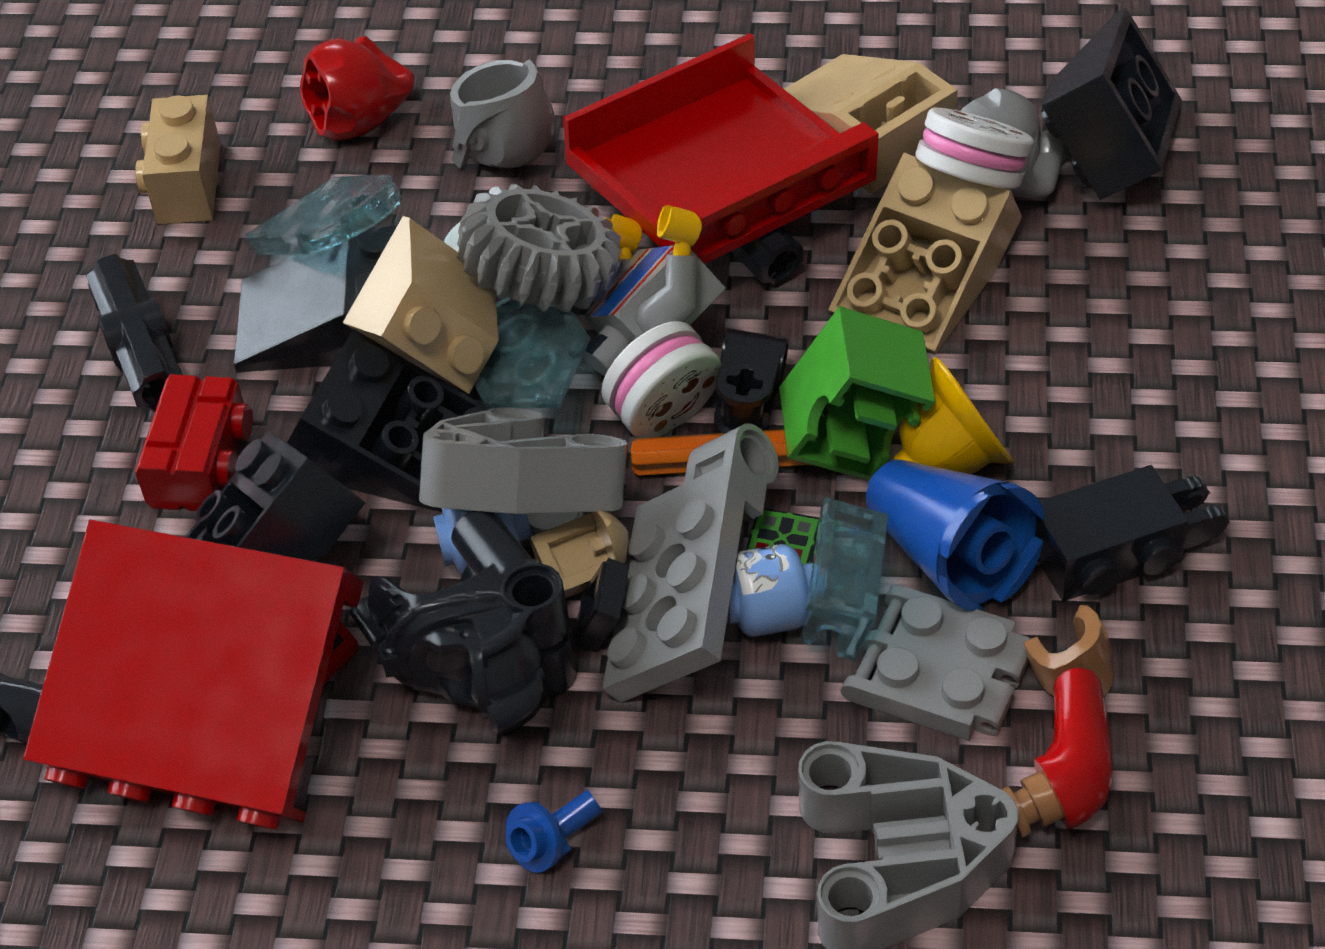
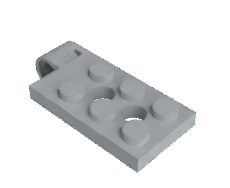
[602,424,779,703]

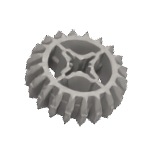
[457,184,621,312]

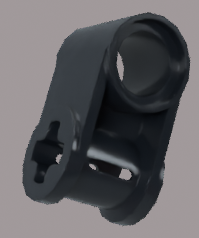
[714,328,789,433]

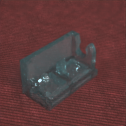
[802,497,888,661]

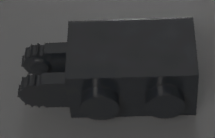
[1035,465,1230,602]

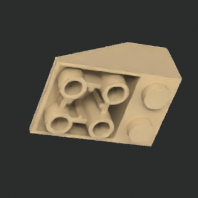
[784,54,958,194]
[828,153,1022,354]

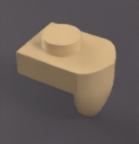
[531,510,629,598]

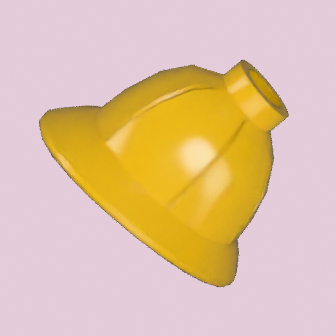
[893,357,1014,474]

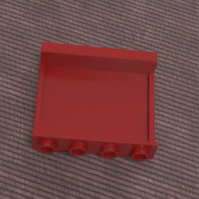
[563,33,879,264]
[23,519,364,830]

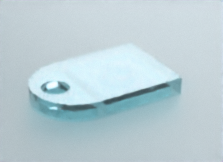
[245,174,402,255]

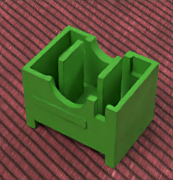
[779,306,935,481]

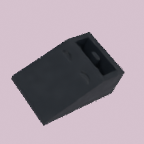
[287,329,490,512]
[185,430,366,561]

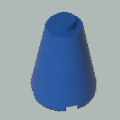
[866,459,1045,611]

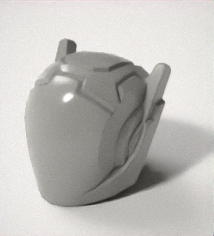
[450,59,555,169]

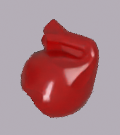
[300,36,415,141]

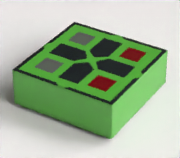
[745,508,822,564]

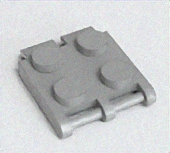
[840,585,1030,741]

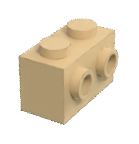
[136,95,221,224]

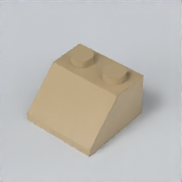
[343,216,499,394]

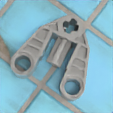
[419,407,627,514]
[798,741,1018,949]

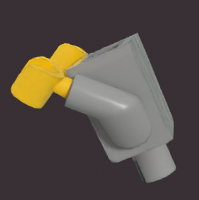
[582,205,726,376]

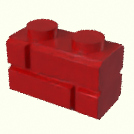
[135,374,253,511]

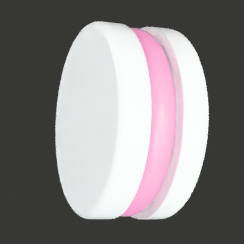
[915,108,1034,189]
[601,321,721,438]

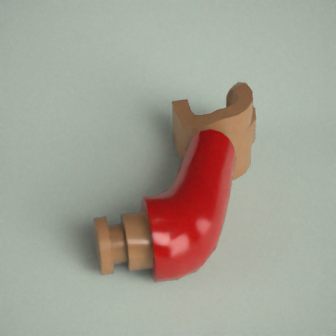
[1001,605,1114,838]

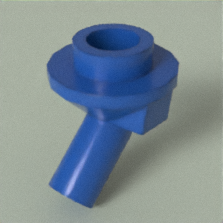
[505,789,603,872]

